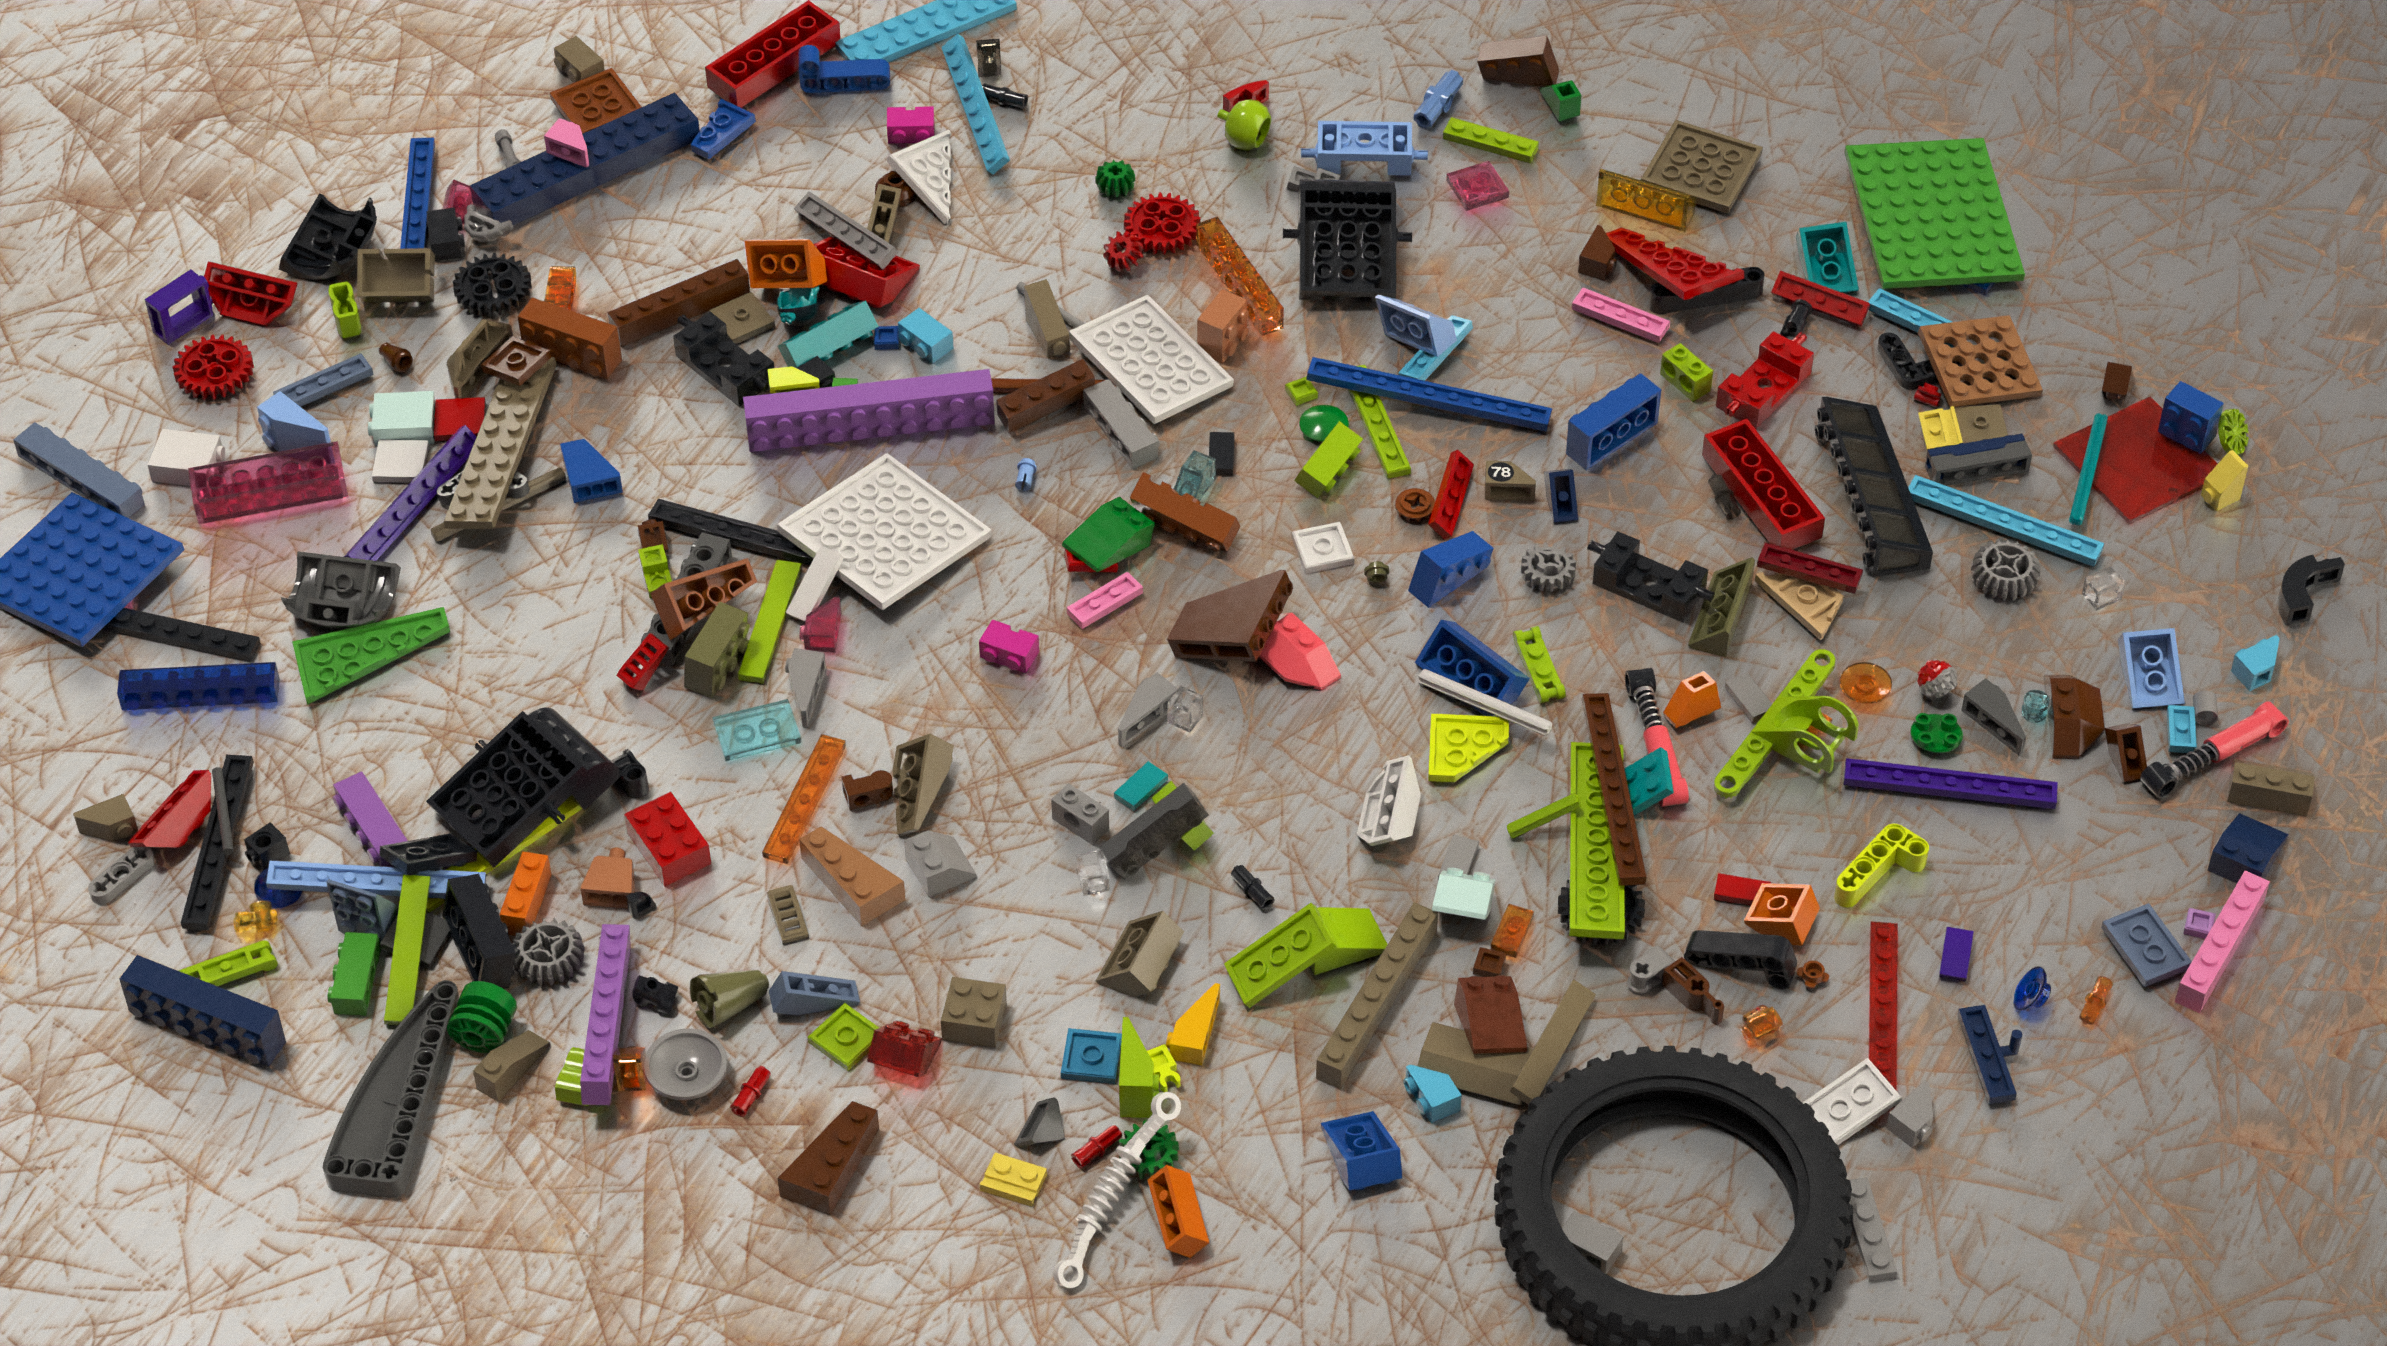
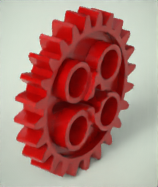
[1124,192,1201,255]
[173,334,254,400]

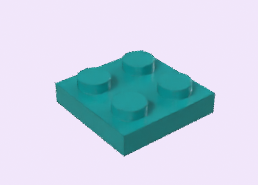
[1624,747,1674,816]

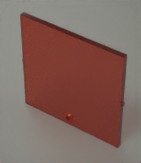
[2053,396,2218,524]

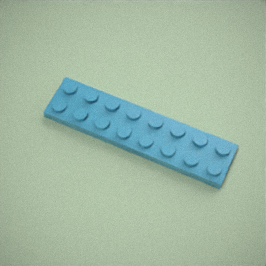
[835,0,1017,62]

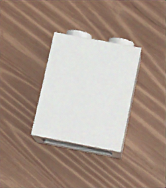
[148,429,225,488]

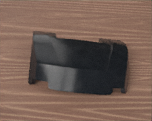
[278,193,377,280]

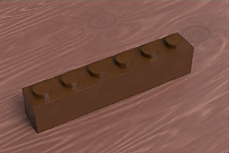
[607,259,750,347]

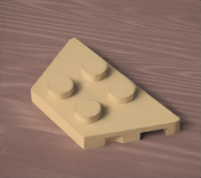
[1755,572,1843,640]

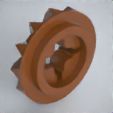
[1395,488,1435,522]

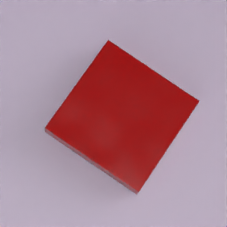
[434,397,486,441]

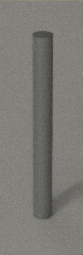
[212,767,234,855]

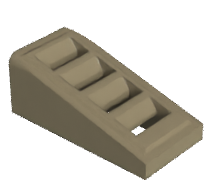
[767,885,809,944]

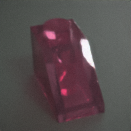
[799,597,842,653]

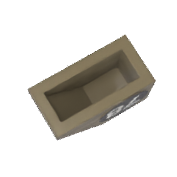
[1485,461,1536,501]

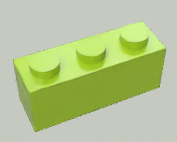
[1294,421,1363,498]

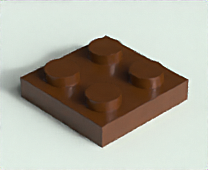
[481,336,551,386]

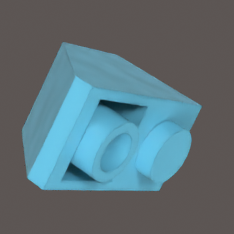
[2231,635,2280,691]
[1403,1065,1462,1123]

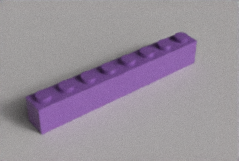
[580,924,631,1105]

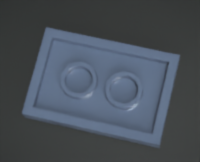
[2101,903,2192,987]

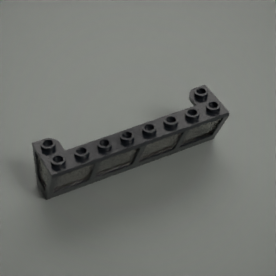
[1815,397,1933,577]

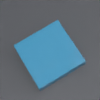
[1061,1028,1122,1084]

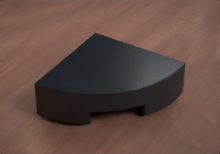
[626,892,657,918]

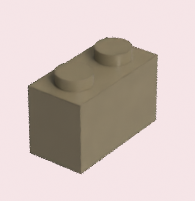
[554,36,605,83]

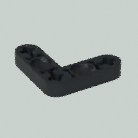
[1877,332,1963,390]

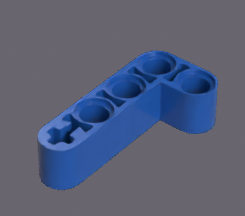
[798,45,890,93]

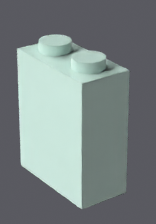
[368,391,436,446]

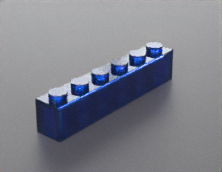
[117,662,280,710]

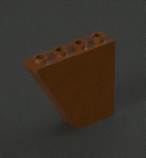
[1167,570,1293,661]

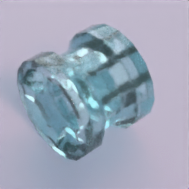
[2021,690,2050,723]

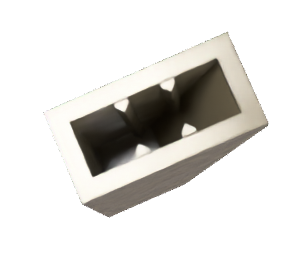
[1024,279,1070,358]

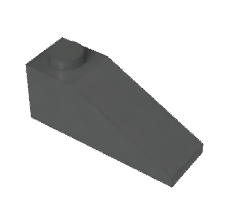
[1961,678,2026,756]

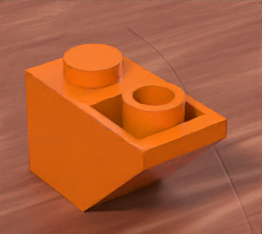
[1663,671,1721,728]

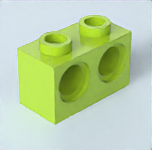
[1660,343,1713,402]

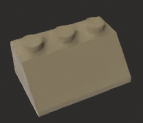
[2227,759,2315,816]
[1095,911,1184,997]

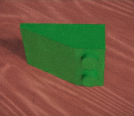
[1062,497,1155,572]

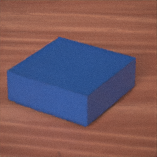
[874,326,899,350]

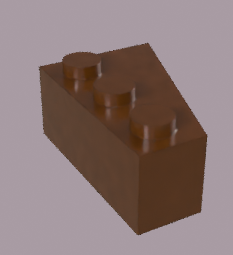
[1477,36,1559,87]

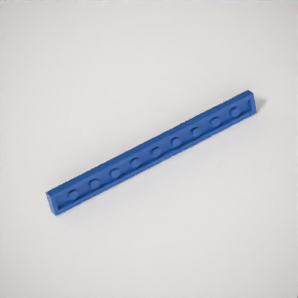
[1306,357,1552,432]

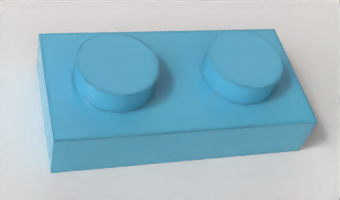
[2166,705,2197,753]

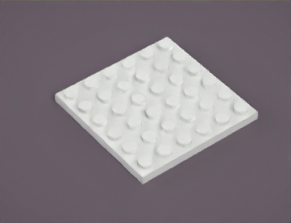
[777,453,992,610]

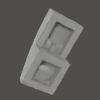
[1286,166,1341,191]

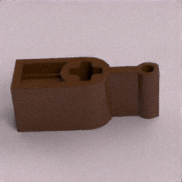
[1662,957,1724,1025]

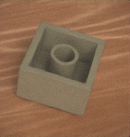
[941,977,1007,1048]

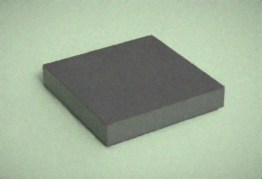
[380,912,450,969]

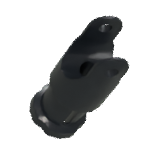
[1780,299,1813,338]

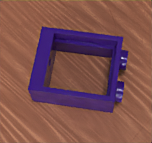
[145,269,214,345]

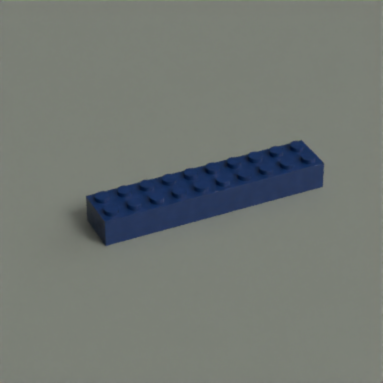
[470,92,700,225]

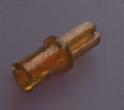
[2079,976,2113,1025]

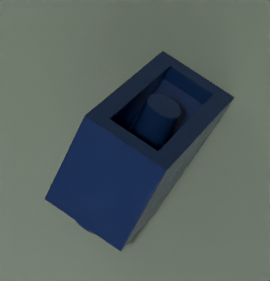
[1543,469,1578,522]

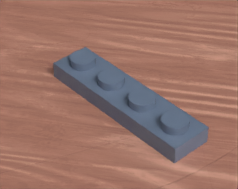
[273,353,374,407]

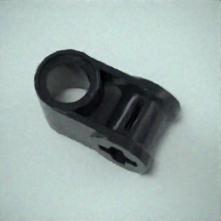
[611,749,649,798]

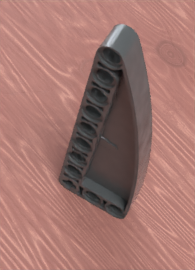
[323,980,459,1198]

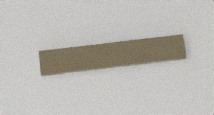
[1509,979,1596,1104]

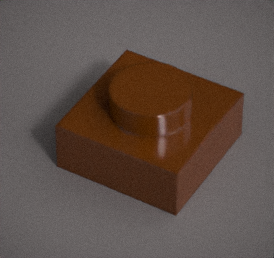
[1473,947,1506,977]

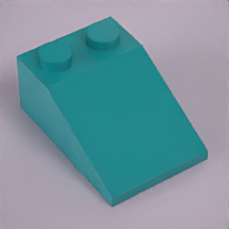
[1796,222,1859,293]

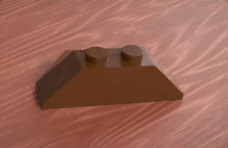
[2044,674,2105,759]

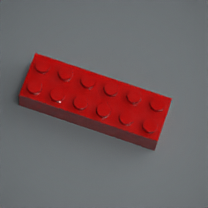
[705,0,841,108]
[1702,419,1825,550]

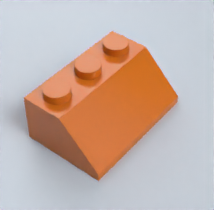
[745,239,827,288]

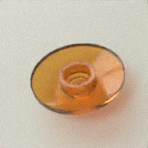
[1840,662,1892,704]

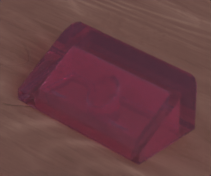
[442,179,472,224]

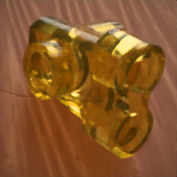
[233,901,278,932]

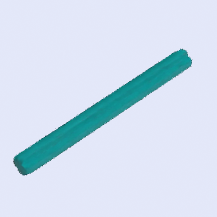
[2069,413,2108,526]

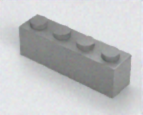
[1083,379,1160,469]

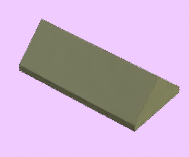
[1688,557,1755,657]

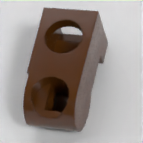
[841,770,893,811]

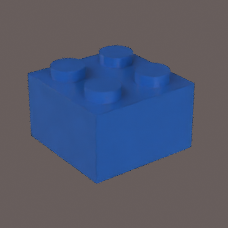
[2158,381,2224,454]

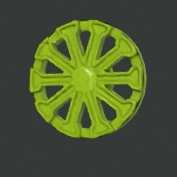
[2218,409,2249,455]

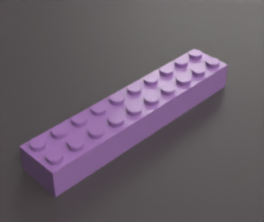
[743,369,995,452]

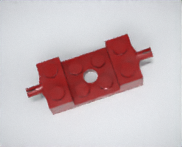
[1716,331,1814,429]

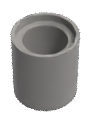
[2193,691,2218,725]

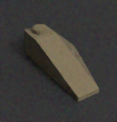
[893,734,954,837]

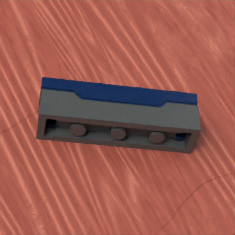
[1925,433,2032,486]

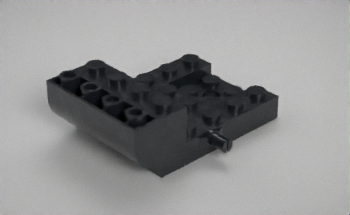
[1283,179,1412,302]
[426,707,623,868]

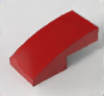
[1223,80,1269,112]

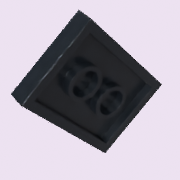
[379,833,477,875]

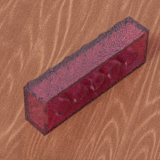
[188,441,348,524]

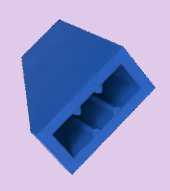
[560,439,623,503]

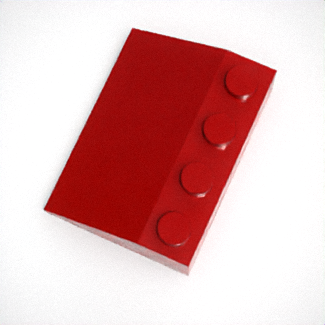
[814,236,920,308]

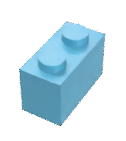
[898,308,954,364]

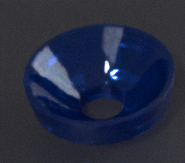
[254,867,303,908]

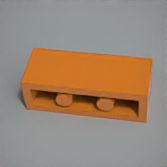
[499,851,552,936]
[1147,1165,1209,1258]

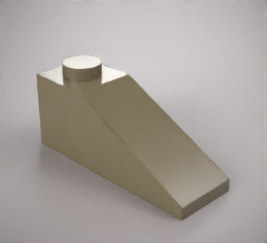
[867,184,902,243]
[473,1030,551,1102]

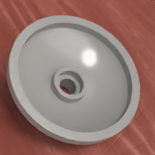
[644,1029,727,1100]

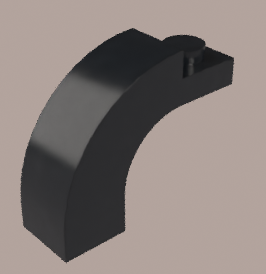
[2277,555,2345,626]

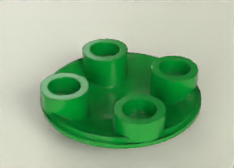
[1299,405,1349,442]
[1910,713,1963,753]

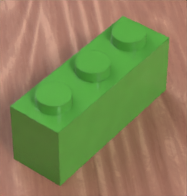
[327,932,381,1016]

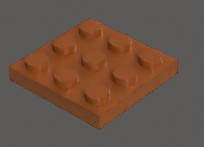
[550,68,642,134]

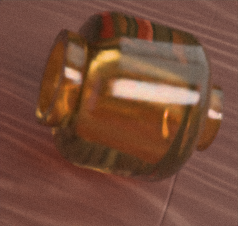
[1740,1005,1783,1045]

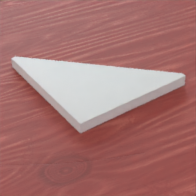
[886,130,951,224]

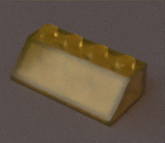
[1596,169,1697,232]

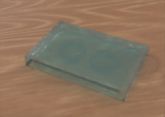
[712,699,801,762]

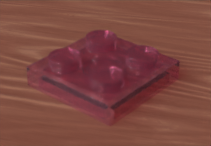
[1446,161,1509,211]

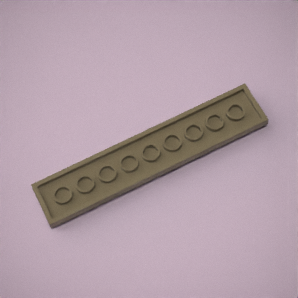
[444,357,557,529]

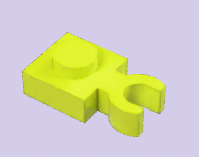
[1147,1044,1181,1092]

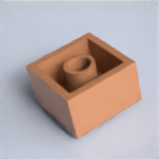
[1197,289,1249,364]

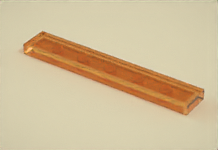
[762,734,846,864]

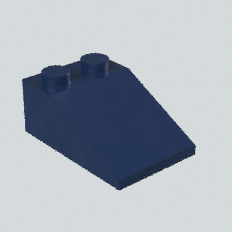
[2207,813,2289,883]

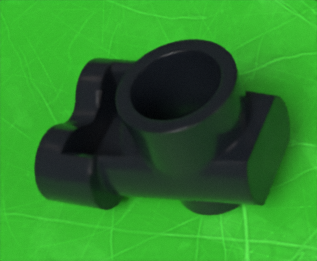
[632,975,678,1014]

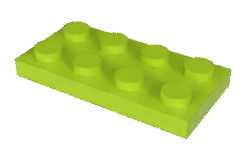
[1224,902,1338,1008]

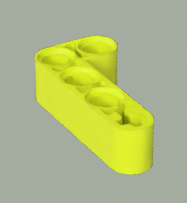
[1834,824,1929,908]

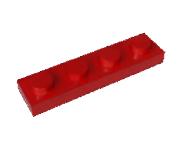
[1771,270,1870,327]
[1428,449,1474,540]

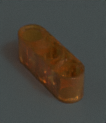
[544,266,576,311]

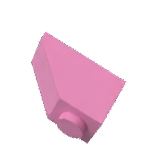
[544,118,589,168]

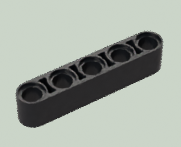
[1649,267,1765,314]

